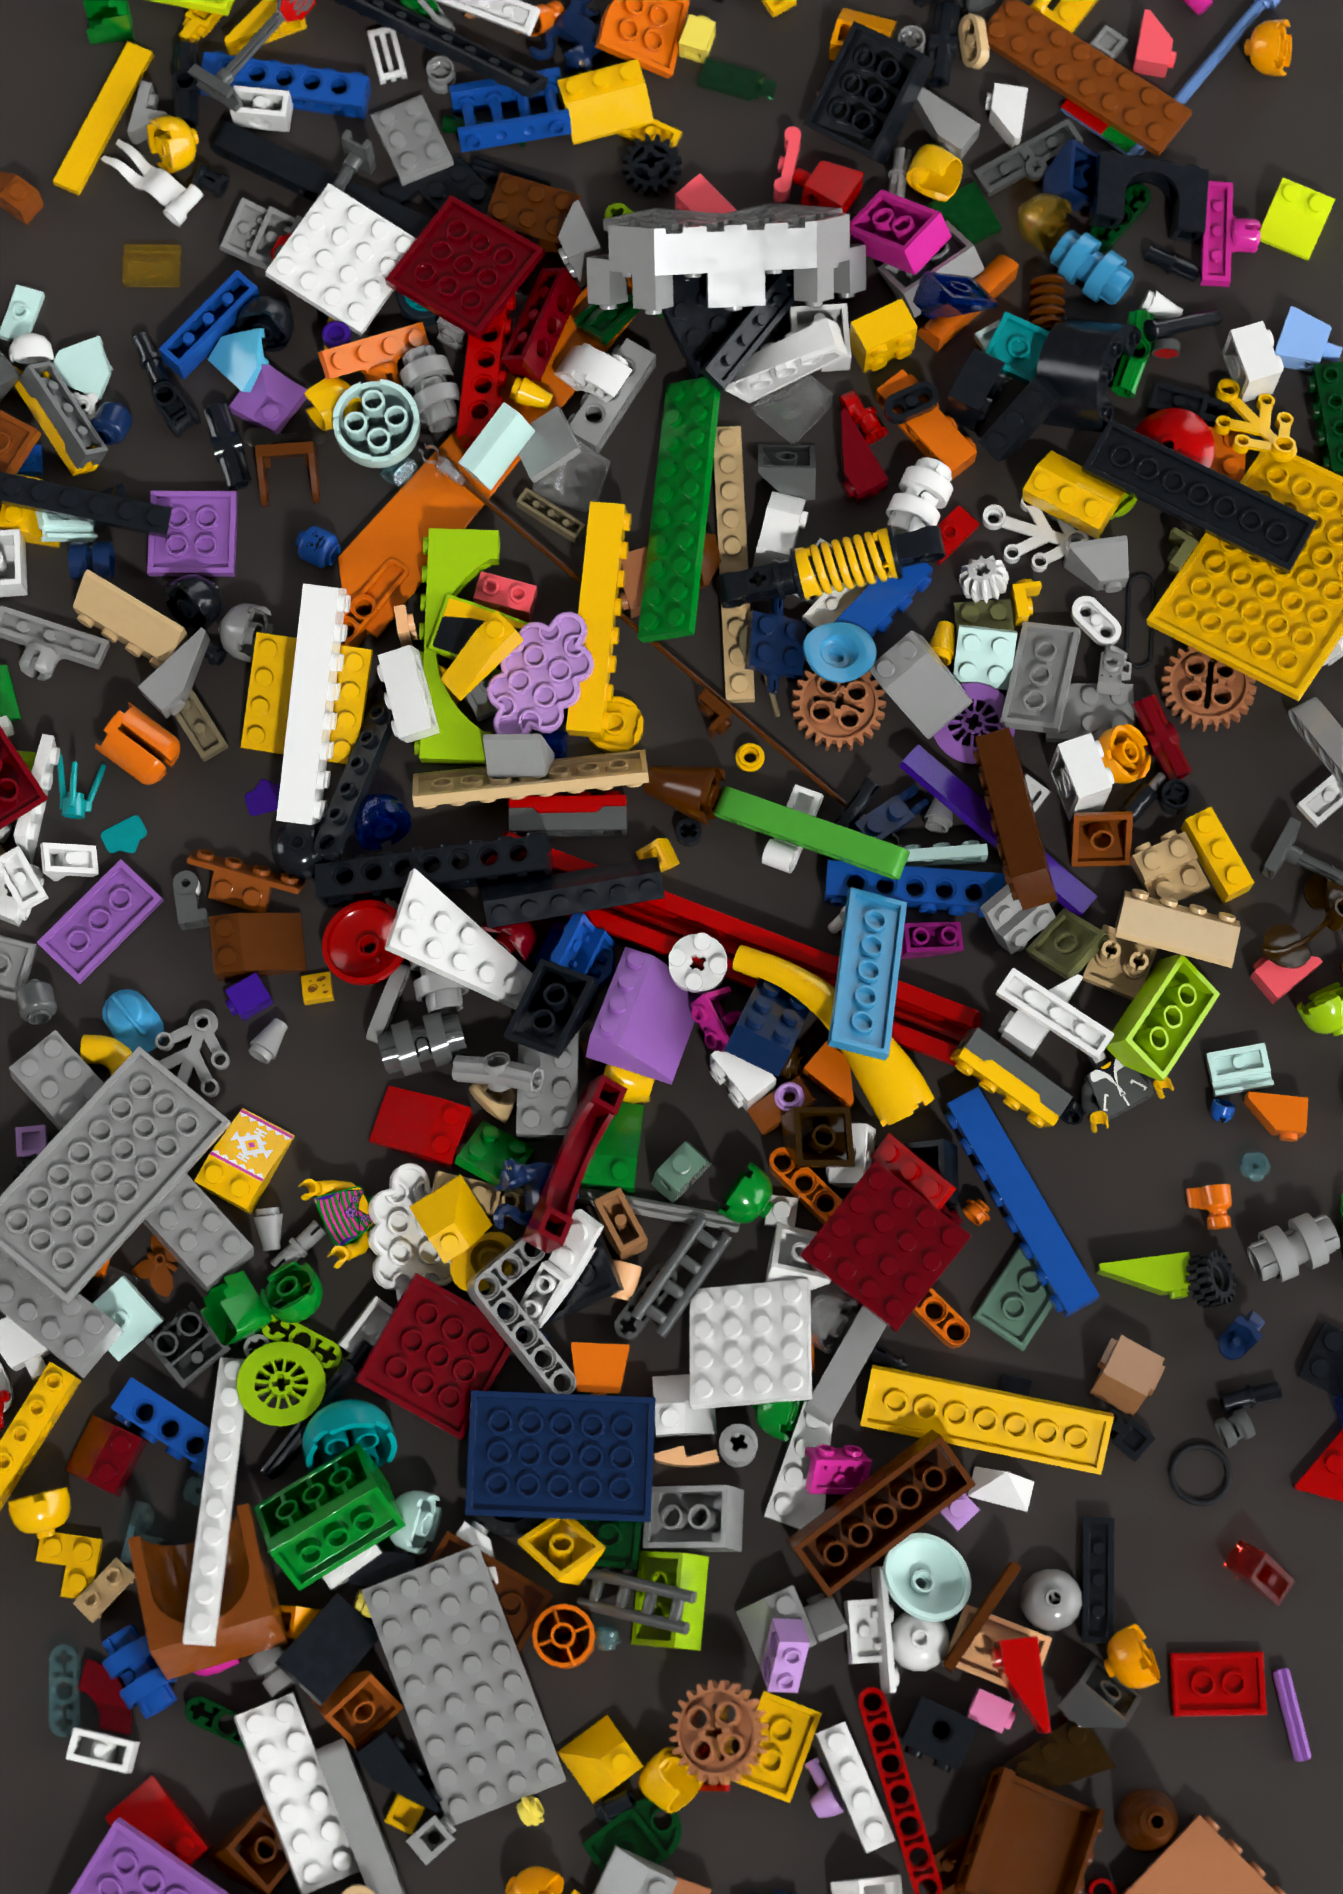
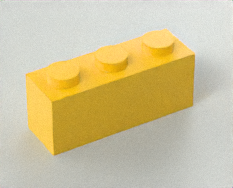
[1180,806,1255,904]

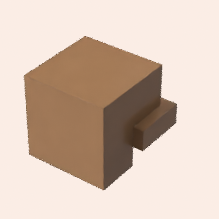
[1089,1335,1165,1417]

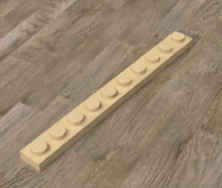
[714,426,755,703]

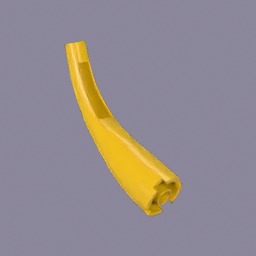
[733,945,935,1127]

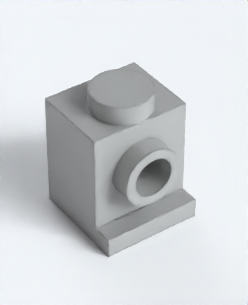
[436,317,469,352]
[406,1815,456,1865]

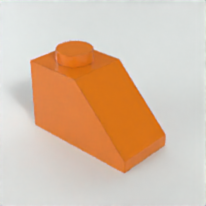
[803,1041,854,1109]
[1243,1091,1308,1142]

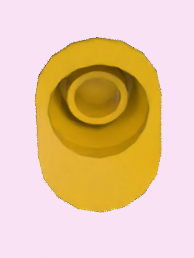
[450,1232,515,1292]

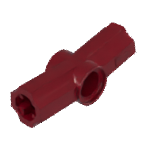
[1131,694,1192,781]

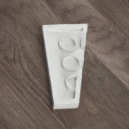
[13,734,60,864]
[764,1400,833,1530]

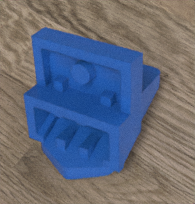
[535,913,616,989]

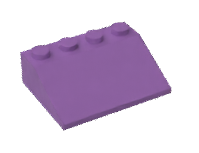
[586,947,702,1085]

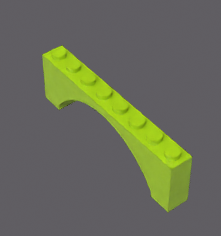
[414,528,500,765]

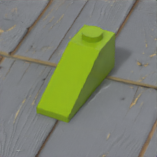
[1096,1252,1191,1299]

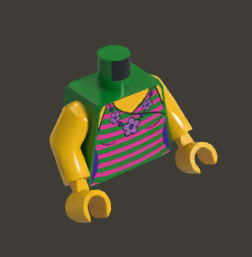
[298,1179,376,1269]

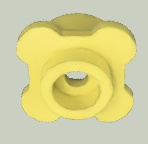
[517,1795,544,1826]

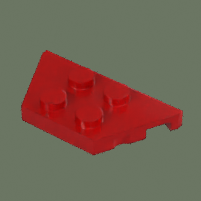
[1293,1428,1343,1502]

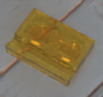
[122,244,182,287]

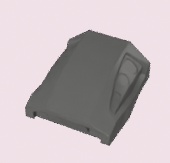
[144,1302,231,1389]

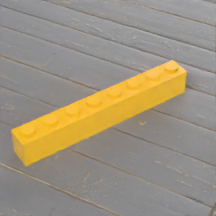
[566,501,632,738]

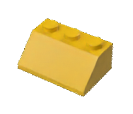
[557,59,654,145]
[1023,450,1126,539]

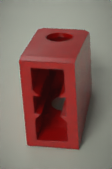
[792,161,864,213]

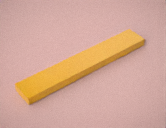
[53,41,154,196]

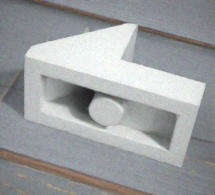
[40,843,99,881]

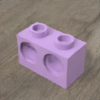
[761,1618,810,1693]

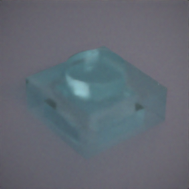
[379,457,418,487]

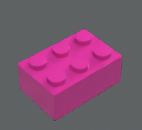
[850,189,952,275]

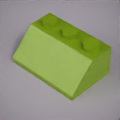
[631,1551,709,1651]

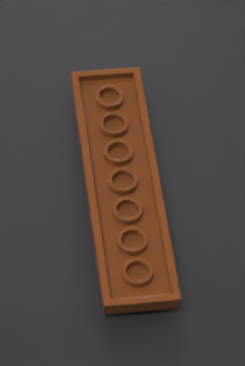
[986,0,1192,157]

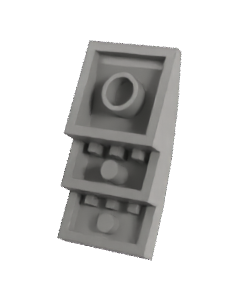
[219,197,303,270]

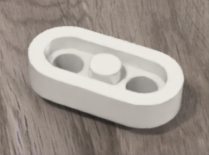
[1071,596,1121,647]

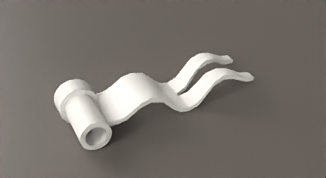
[101,139,203,227]

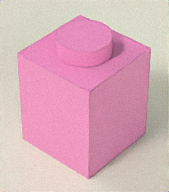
[965,1688,1016,1733]

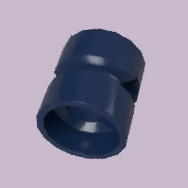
[68,542,115,579]

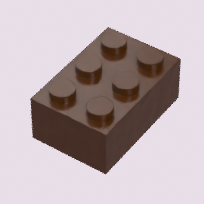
[486,172,582,259]

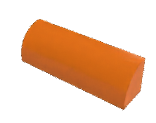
[917,255,1019,353]

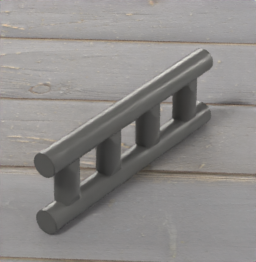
[630,1215,732,1339]
[577,1567,697,1635]

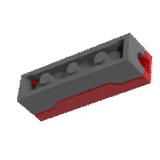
[509,791,627,838]

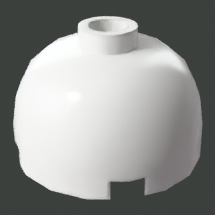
[891,1612,950,1671]

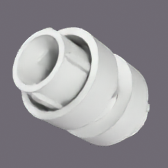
[886,457,953,535]

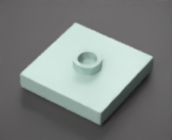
[92,1275,165,1362]

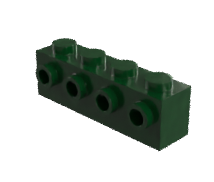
[1306,362,1343,477]

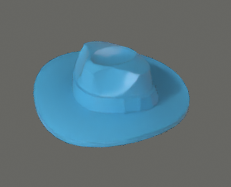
[803,622,877,683]

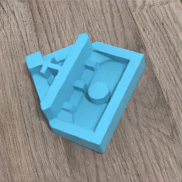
[208,328,269,392]

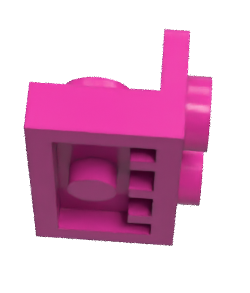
[805,1444,872,1495]

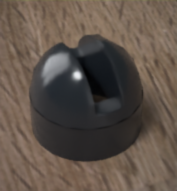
[1060,1099,1084,1125]

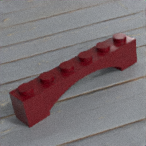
[522,1075,627,1254]

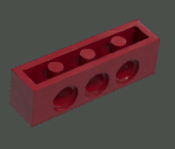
[501,267,581,381]

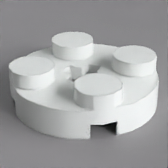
[669,933,727,994]

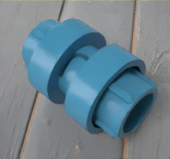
[1050,230,1134,305]

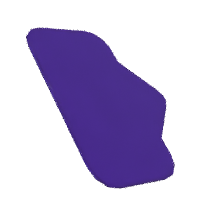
[245,779,280,816]

